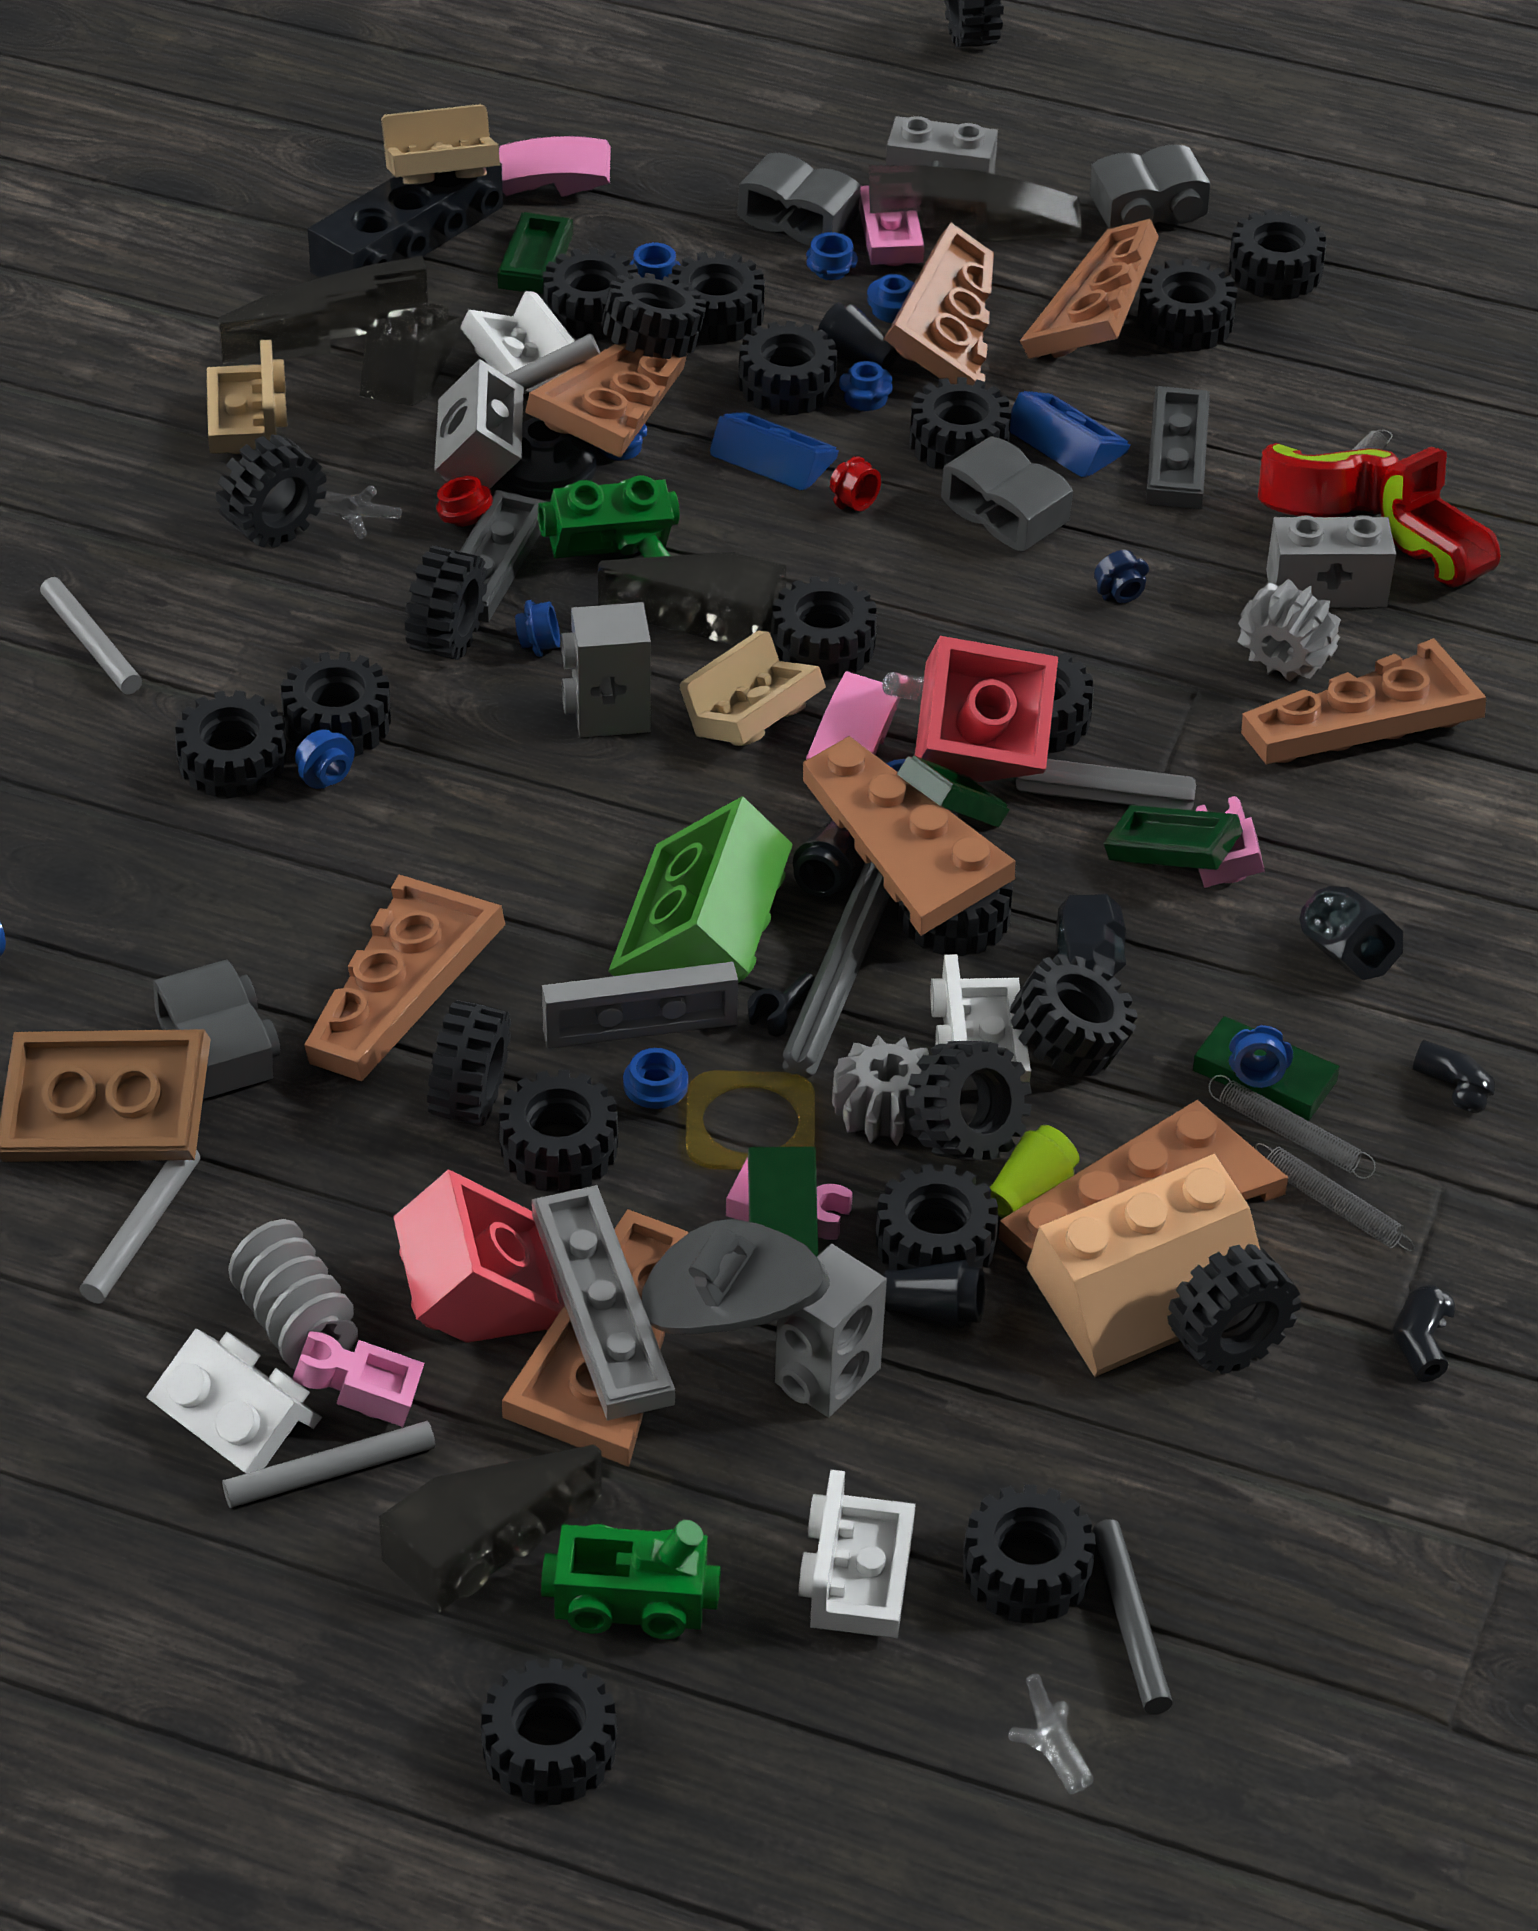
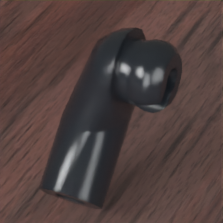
[1413,1040,1495,1113]
[1393,1285,1455,1382]

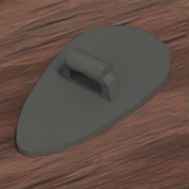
[642,1219,830,1334]

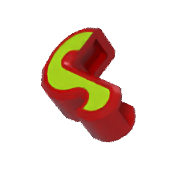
[1258,443,1400,517]
[1380,447,1501,588]

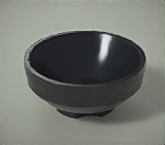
[499,417,596,499]

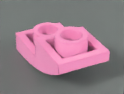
[499,136,611,197]
[806,671,902,760]

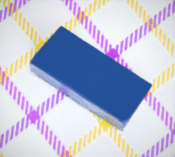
[1010,391,1130,477]
[710,412,839,490]

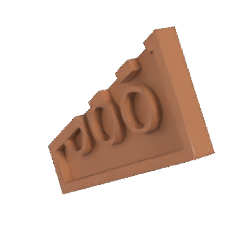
[1020,219,1159,359]
[884,222,994,385]
[525,343,688,458]
[1241,638,1486,764]
[803,736,1016,936]
[304,875,506,1081]
[998,1100,1288,1264]
[502,1209,688,1467]

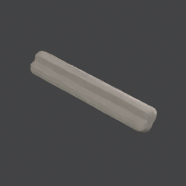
[1016,759,1196,810]

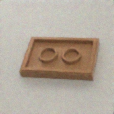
[0,1029,211,1162]

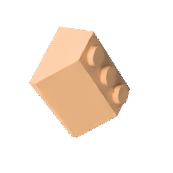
[1027,1154,1260,1377]

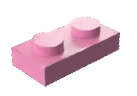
[859,184,924,266]

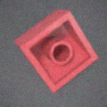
[915,636,1058,782]
[394,1169,565,1343]

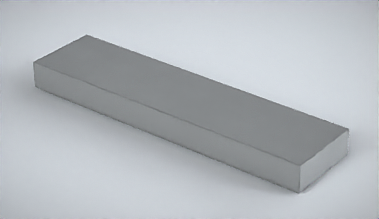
[532,1185,675,1421]

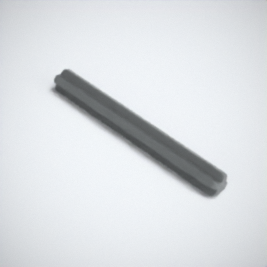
[782,862,890,1079]

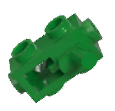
[538,475,680,576]
[541,1520,721,1639]

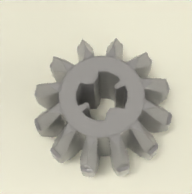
[1238,579,1341,682]
[832,1035,929,1146]

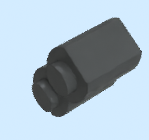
[1090,145,1211,229]
[737,153,861,246]
[941,437,1073,551]
[153,959,280,1099]

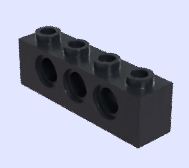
[307,163,503,298]

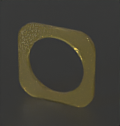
[686,1070,815,1170]

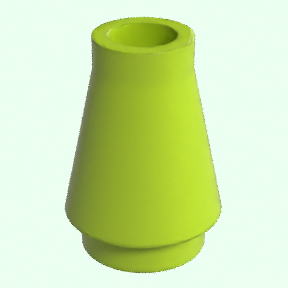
[989,1125,1080,1218]

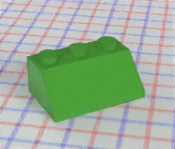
[608,796,793,983]

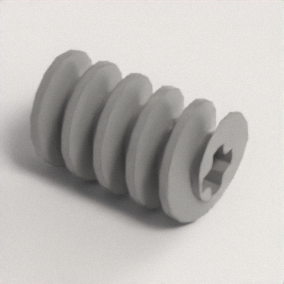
[228,1219,358,1370]

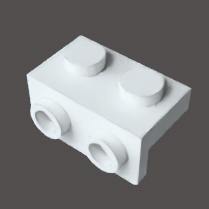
[460,291,575,394]
[930,954,1031,1090]
[146,1328,322,1473]
[799,1470,915,1638]

